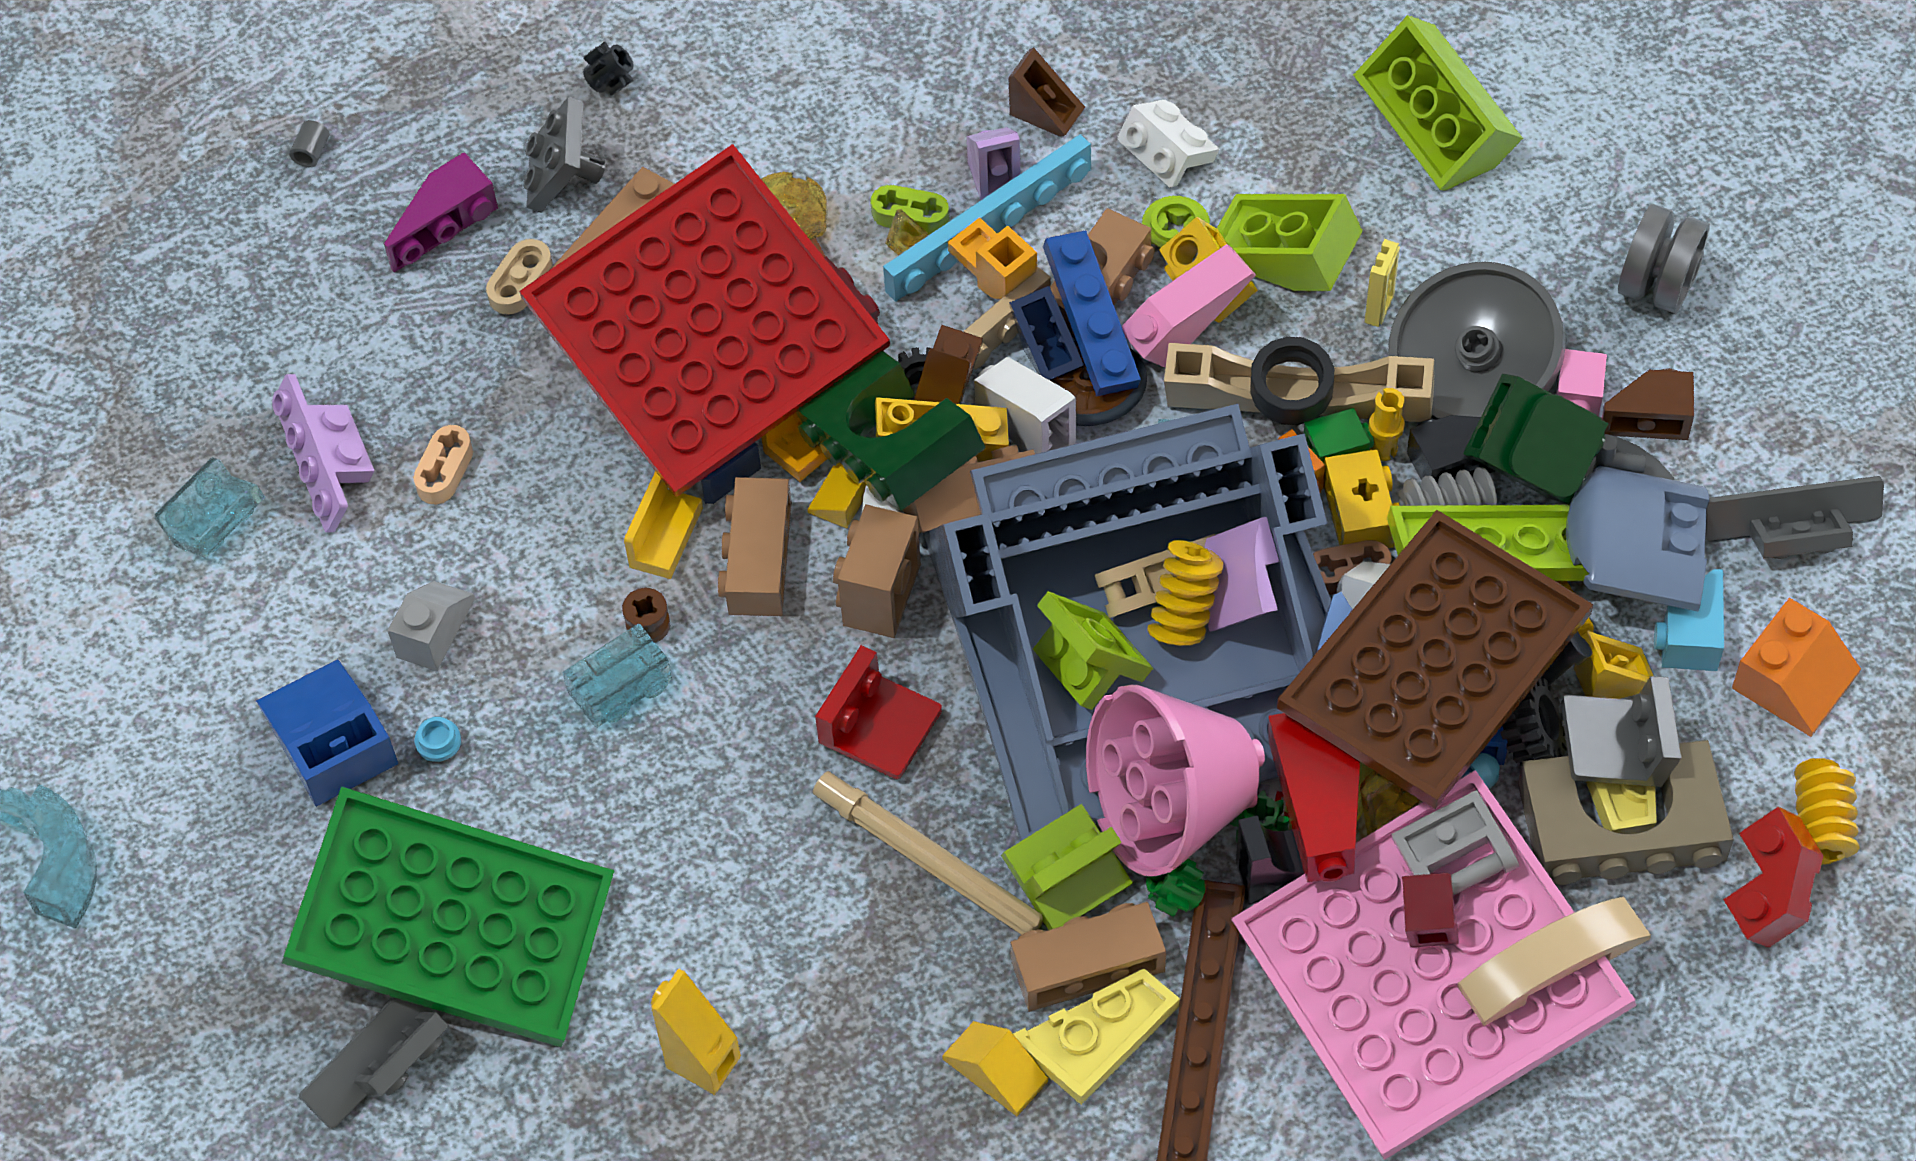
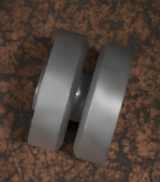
[1618,204,1710,314]

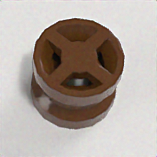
[622,587,671,645]

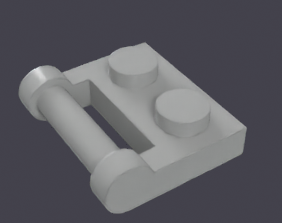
[1391,790,1520,896]

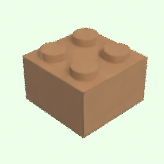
[833,504,921,638]

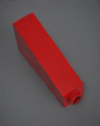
[1268,713,1360,883]

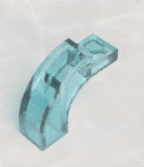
[0,784,97,929]

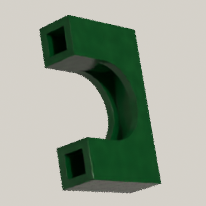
[796,350,986,511]

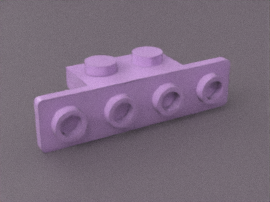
[272,374,374,532]

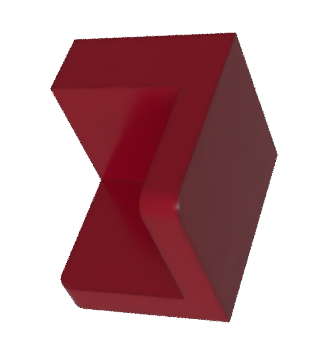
[1402,873,1459,948]

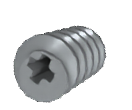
[1398,467,1497,506]

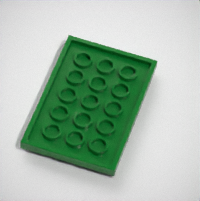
[282,786,615,1048]

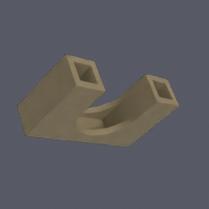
[1518,740,1734,885]

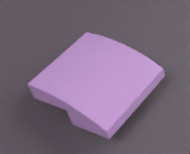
[1205,517,1279,632]

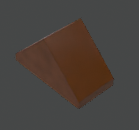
[1008,48,1085,137]

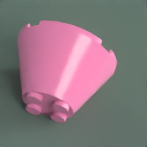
[1086,685,1265,876]

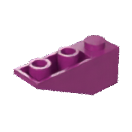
[384,152,498,273]

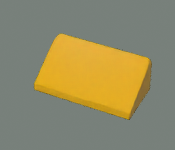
[807,463,866,529]

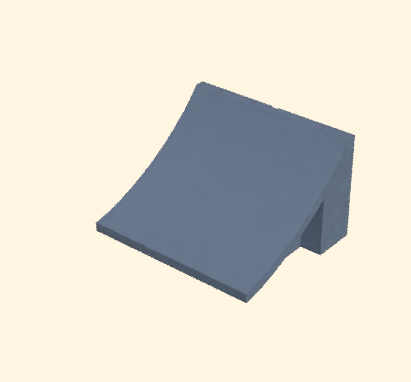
[923,404,1331,841]

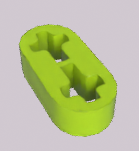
[871,185,949,235]

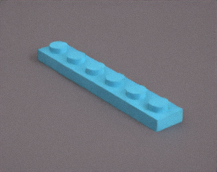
[883,134,1091,302]

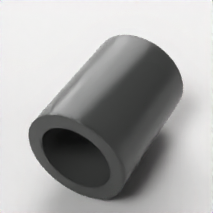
[289,120,330,168]

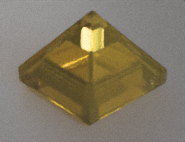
[885,209,928,256]

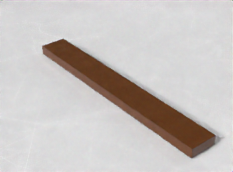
[1156,880,1246,1161]

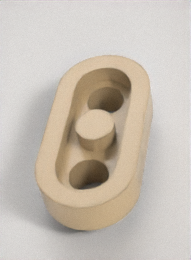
[486,239,553,314]

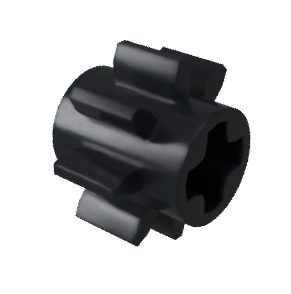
[583,42,634,96]

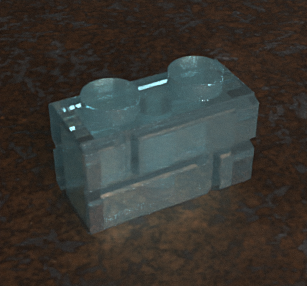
[562,624,672,728]

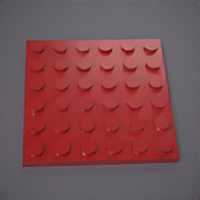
[519,144,890,497]

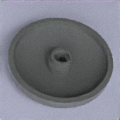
[1388,262,1566,420]

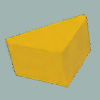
[1574,631,1654,699]
[942,1021,1048,1116]

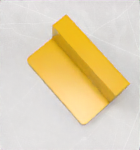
[624,471,703,579]

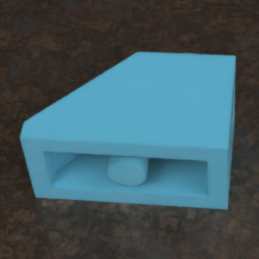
[1654,569,1724,671]

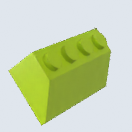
[1353,15,1523,191]

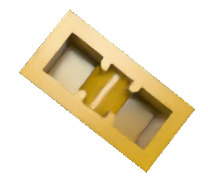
[1324,449,1400,548]

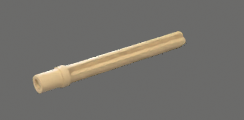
[813,771,1043,935]

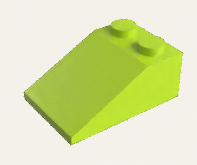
[1217,194,1363,291]

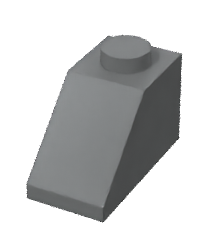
[387,581,475,671]

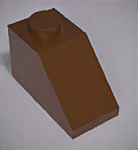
[1601,368,1694,440]

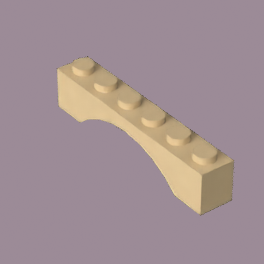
[1164,343,1434,422]

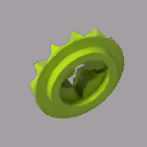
[1142,196,1210,249]

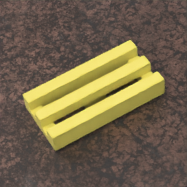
[1364,239,1400,327]

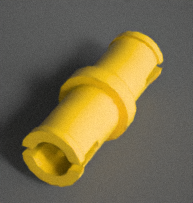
[1369,388,1405,461]

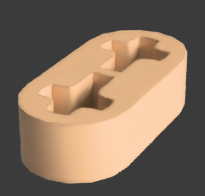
[413,425,473,505]

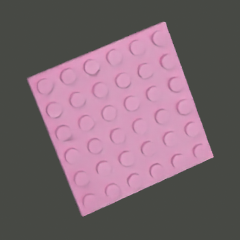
[1231,770,1636,1160]

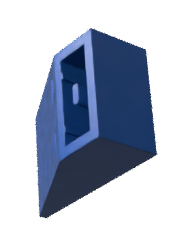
[256,659,399,807]

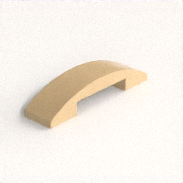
[1457,897,1651,1026]

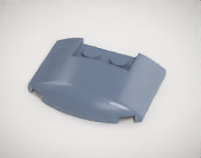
[1566,465,1709,611]

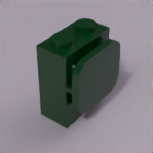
[1463,374,1609,504]

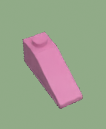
[1121,244,1256,368]

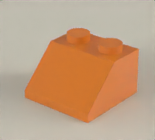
[1732,597,1861,737]

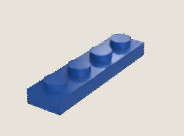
[1043,230,1141,396]

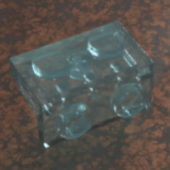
[154,457,265,558]

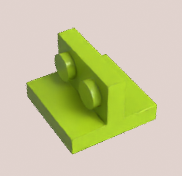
[1033,591,1153,710]
[1001,803,1133,930]

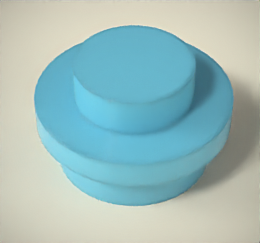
[414,717,461,762]

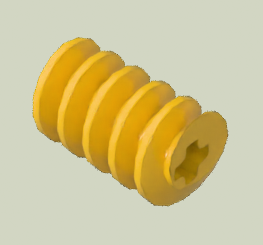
[1147,540,1224,646]
[1794,758,1859,865]

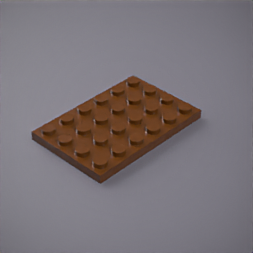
[1277,510,1594,809]

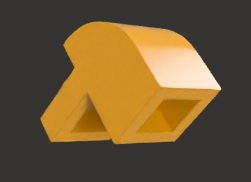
[948,217,1037,299]

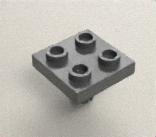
[523,97,606,213]

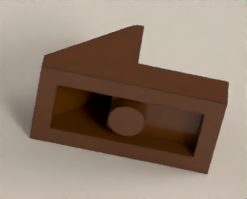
[914,325,983,404]

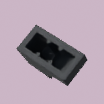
[1236,816,1305,904]

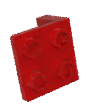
[815,645,942,780]

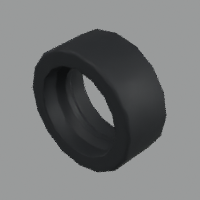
[1250,336,1335,425]

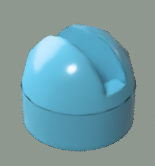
[1462,753,1500,789]

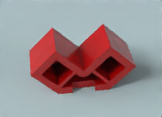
[1723,807,1823,948]

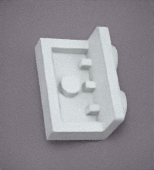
[1118,100,1220,187]

